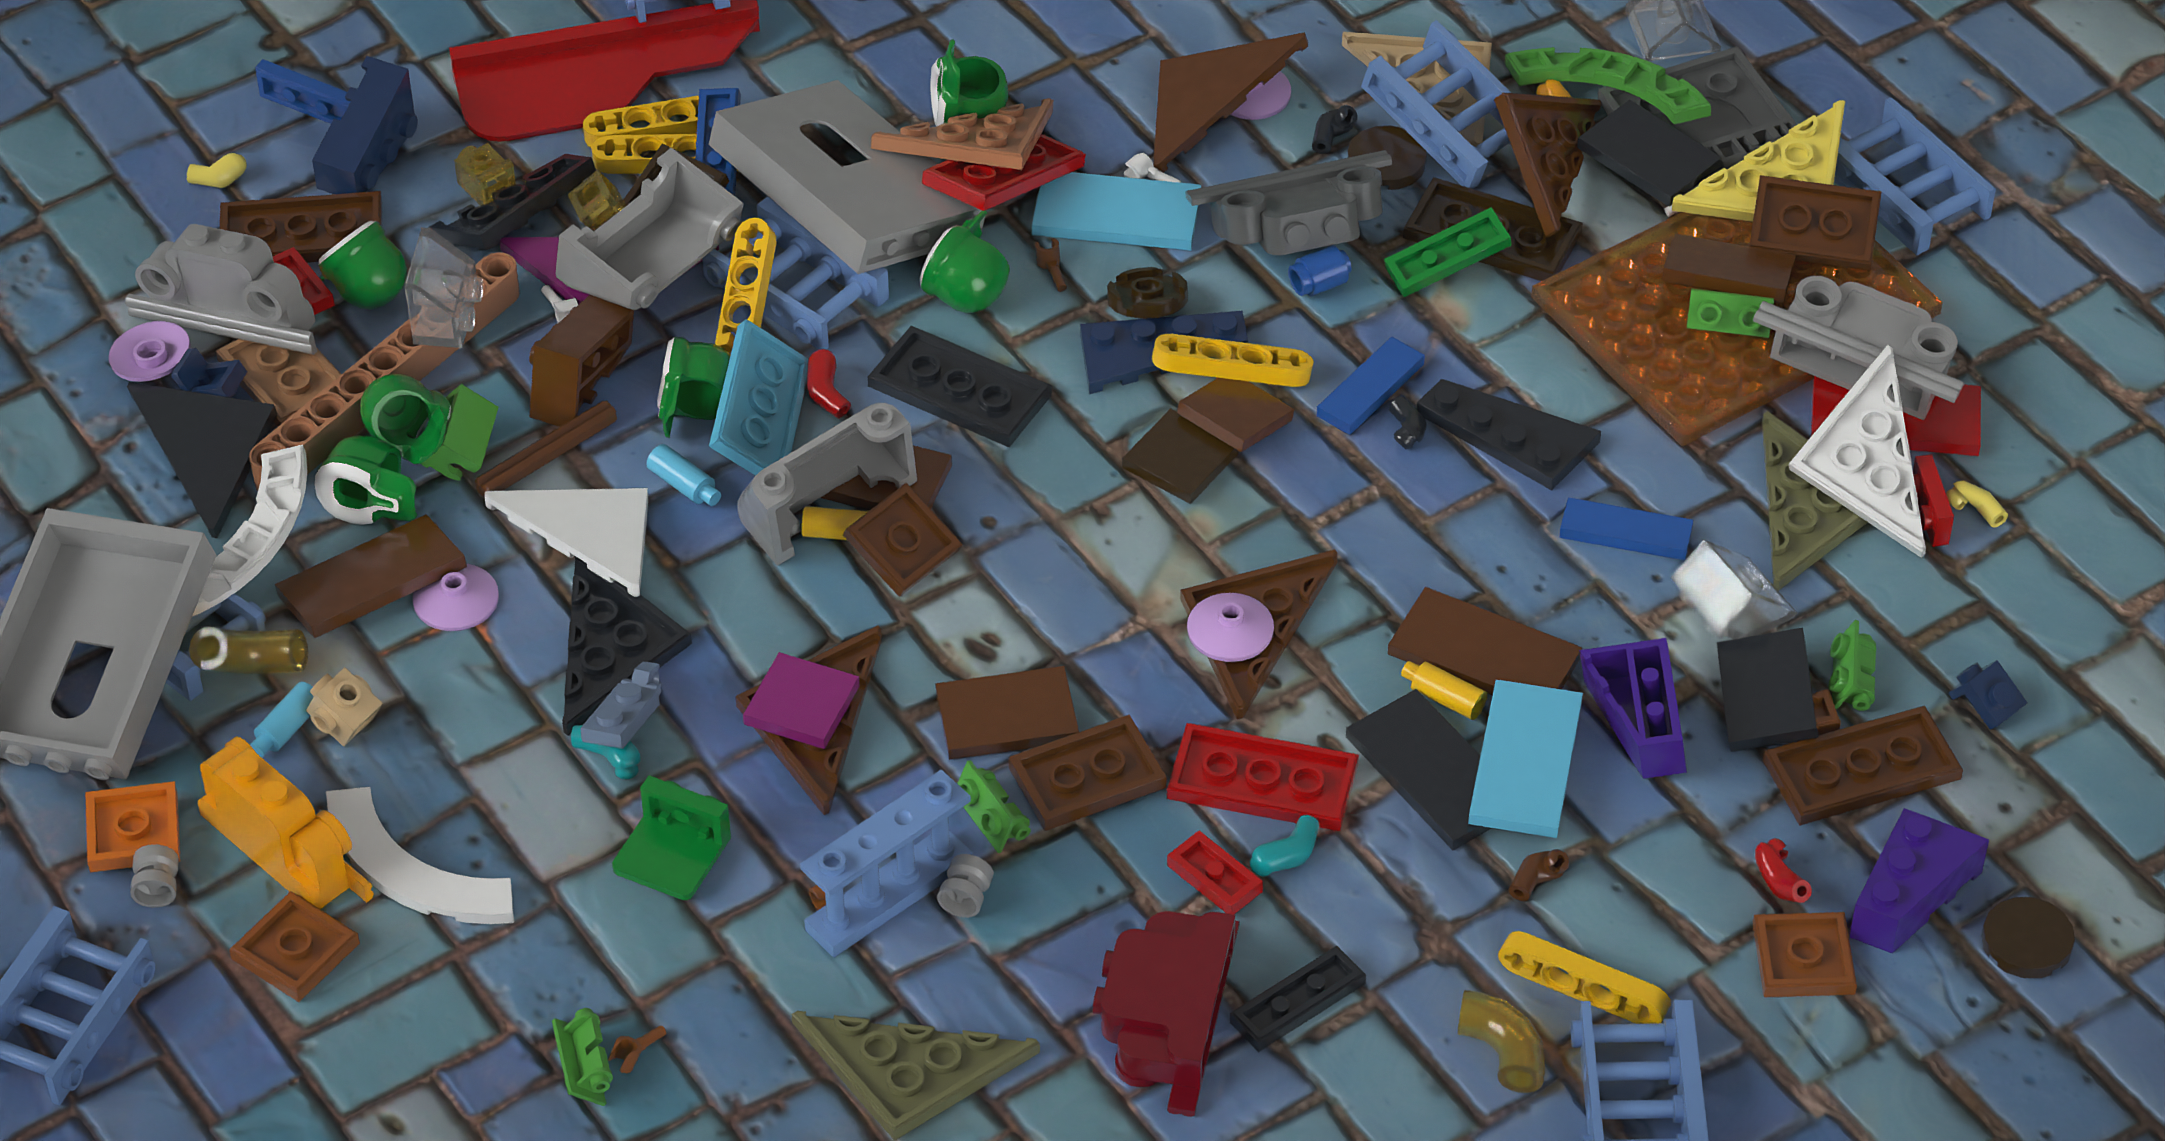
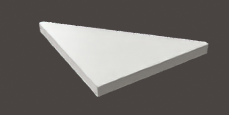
[1789,345,1926,558]
[485,488,648,597]

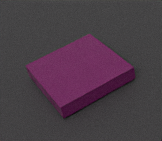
[743,652,860,749]

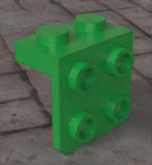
[612,775,731,900]

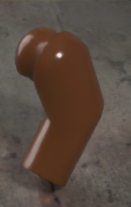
[1509,849,1570,901]

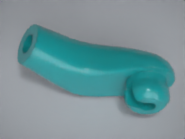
[571,725,641,780]
[1250,815,1320,876]

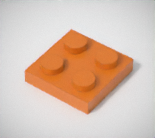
[85,781,181,873]

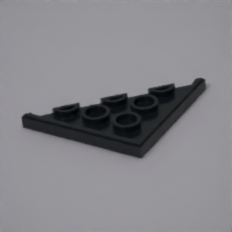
[127,382,278,538]
[562,556,692,736]

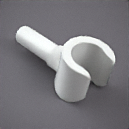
[1124,153,1181,183]
[541,285,578,323]

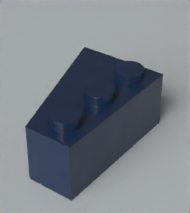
[312,56,418,194]

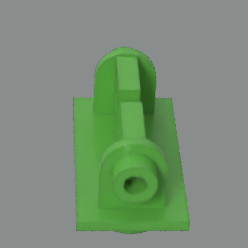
[1687,289,1774,338]
[1829,619,1876,711]
[957,760,1031,853]
[552,1008,613,1106]

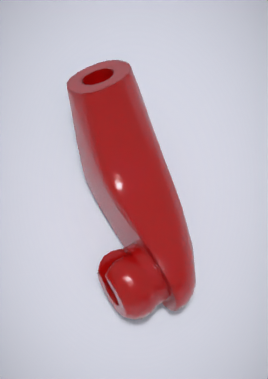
[807,349,851,419]
[1755,838,1812,903]

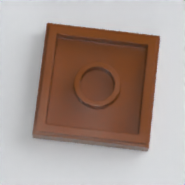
[229,891,360,1002]
[1753,912,1857,997]

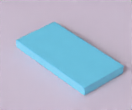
[1032,172,1202,251]
[709,319,808,476]
[1468,679,1583,838]

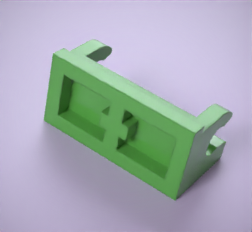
[421,384,499,480]

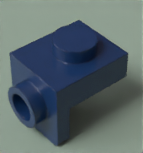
[172,348,248,398]
[1948,660,2028,730]

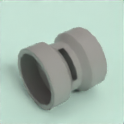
[130,844,179,908]
[937,854,994,918]

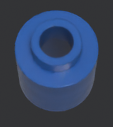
[1288,245,1352,297]

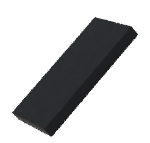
[867,326,1052,447]
[1346,689,1492,850]

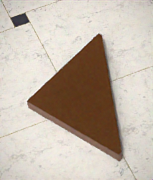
[1153,32,1309,173]
[1494,93,1602,237]
[1180,549,1337,720]
[735,625,882,815]

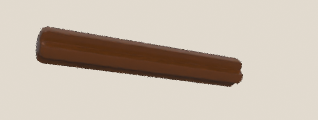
[475,401,617,498]

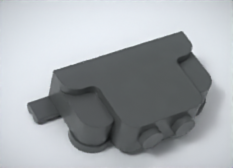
[1185,150,1392,255]

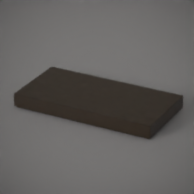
[1403,177,1583,285]

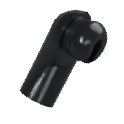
[1389,396,1427,449]

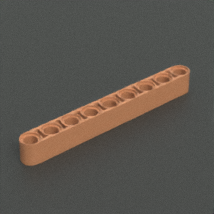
[249,252,520,491]

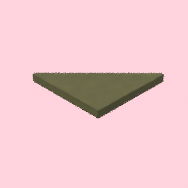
[1762,411,1868,591]
[792,1011,1040,1141]

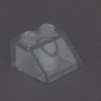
[405,227,483,348]
[1671,540,1797,639]

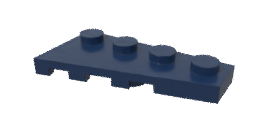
[1080,310,1248,394]

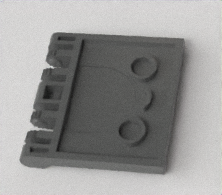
[1597,46,1797,176]

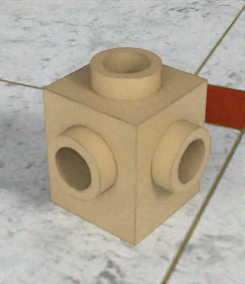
[306,667,383,747]

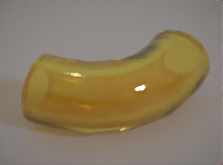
[189,627,309,674]
[1458,990,1545,1093]

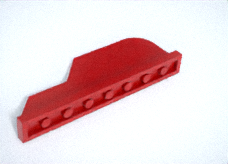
[449,0,760,142]

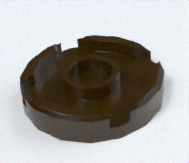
[1347,125,1427,190]
[1107,267,1188,319]
[1981,897,2075,978]

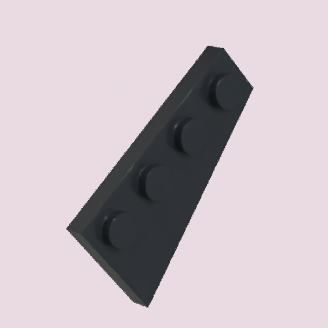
[428,154,596,250]
[1417,379,1601,491]

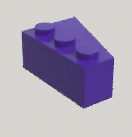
[1579,638,1687,779]
[1849,808,1989,953]

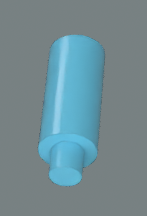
[647,444,721,506]
[250,682,314,757]

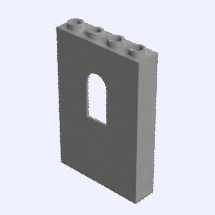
[708,80,987,274]
[0,508,217,780]

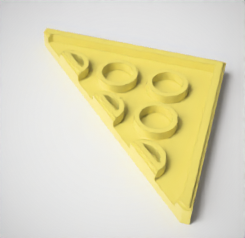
[1672,100,1845,222]

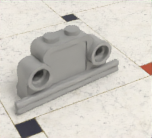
[125,224,317,355]
[1753,276,1964,420]

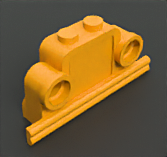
[198,736,374,909]

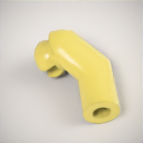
[187,153,247,188]
[1946,480,2008,528]

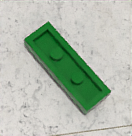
[1384,207,1511,297]

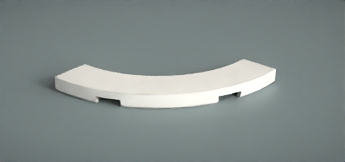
[192,444,307,617]
[326,787,514,924]

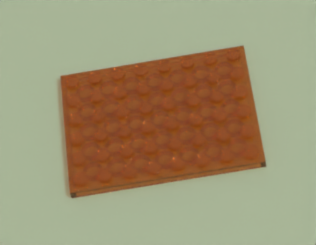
[1531,212,1943,447]

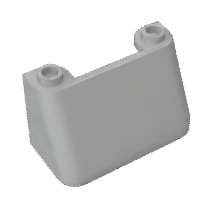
[556,148,743,310]
[737,403,917,566]

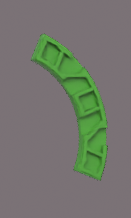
[1505,47,1711,124]

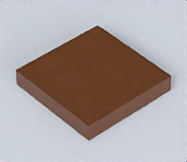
[1177,378,1295,452]
[843,483,963,597]

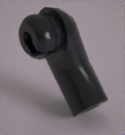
[1312,105,1358,154]

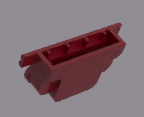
[1093,911,1240,1117]

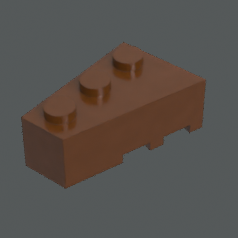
[529,295,634,427]

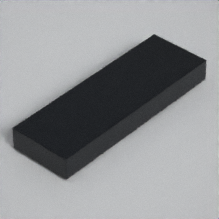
[1230,946,1366,1052]

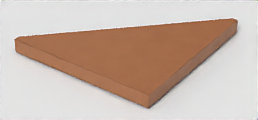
[871,98,1054,170]

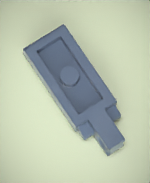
[580,661,662,749]

